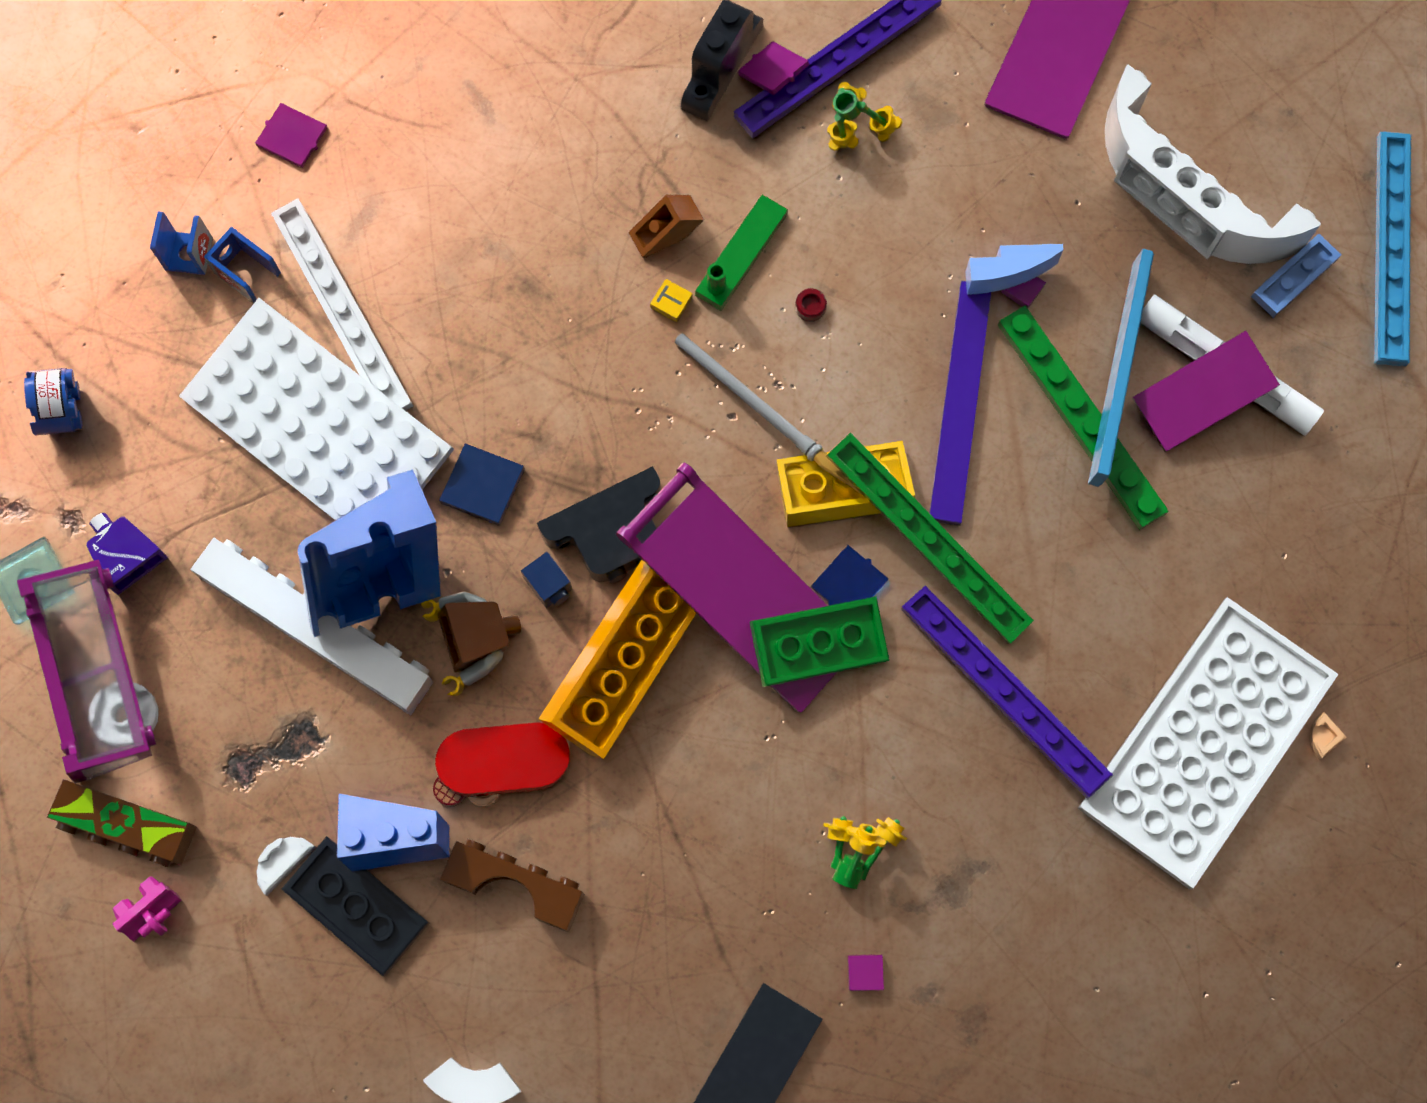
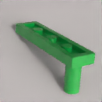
[695,194,788,311]

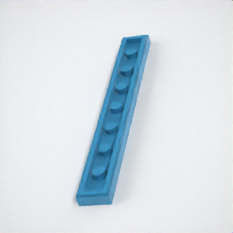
[1374,131,1411,367]
[1088,249,1154,487]

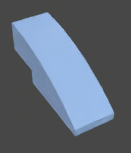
[965,244,1064,295]

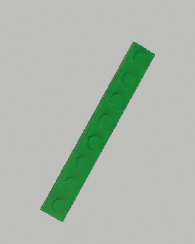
[998,305,1169,530]
[826,432,1034,644]

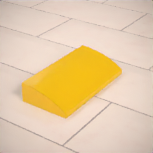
[776,441,915,527]

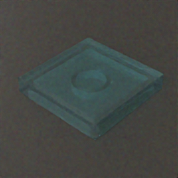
[0,536,76,625]

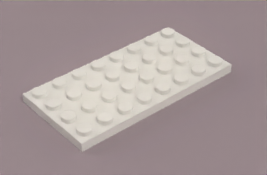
[179,298,454,520]
[1078,597,1338,890]

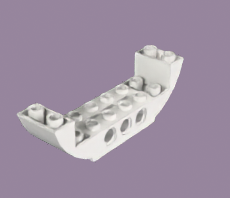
[1105,64,1321,264]

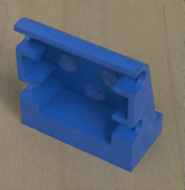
[298,470,441,637]

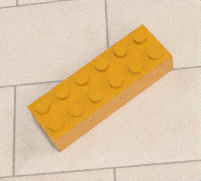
[539,560,696,759]

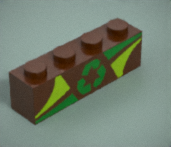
[47,779,197,868]

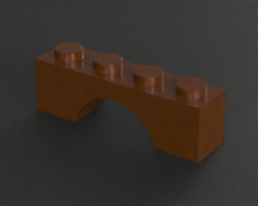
[440,839,584,932]

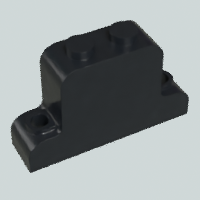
[681,0,764,122]
[537,466,661,583]

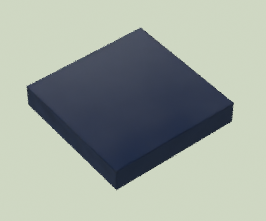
[439,443,525,526]

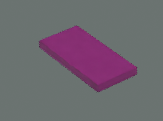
[1133,331,1280,452]

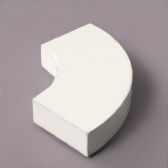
[423,1058,521,1103]

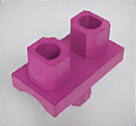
[112,877,182,942]

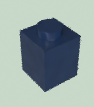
[521,552,573,609]

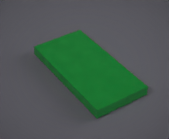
[750,596,890,687]

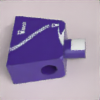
[86,513,168,595]

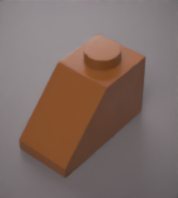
[628,195,704,258]

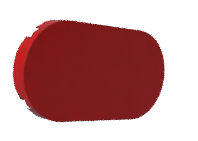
[435,722,570,797]

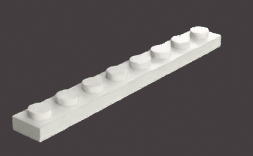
[271,198,414,411]

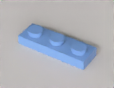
[1251,234,1341,318]

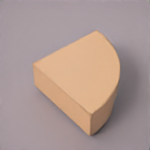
[1310,712,1347,760]

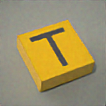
[650,279,693,322]

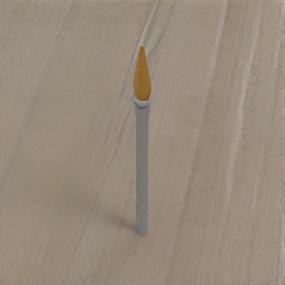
[675,333,864,496]

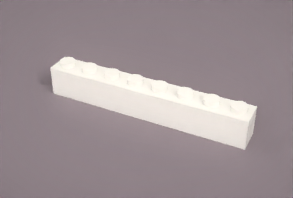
[190,538,433,715]

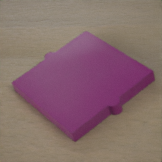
[737,41,809,95]
[255,103,328,168]

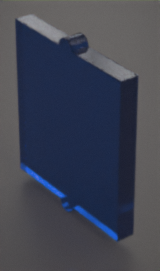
[811,545,889,606]

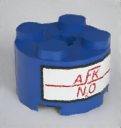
[24,368,83,436]

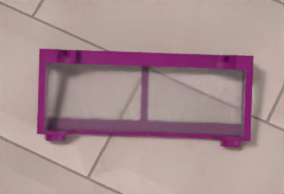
[17,560,156,783]

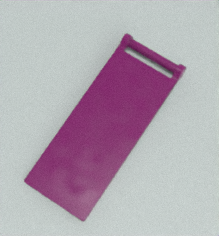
[984,0,1130,139]
[616,462,837,712]

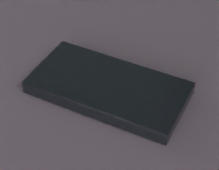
[282,836,430,977]
[694,983,823,1103]

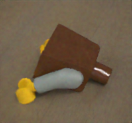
[421,591,521,696]

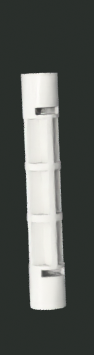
[1140,294,1324,436]

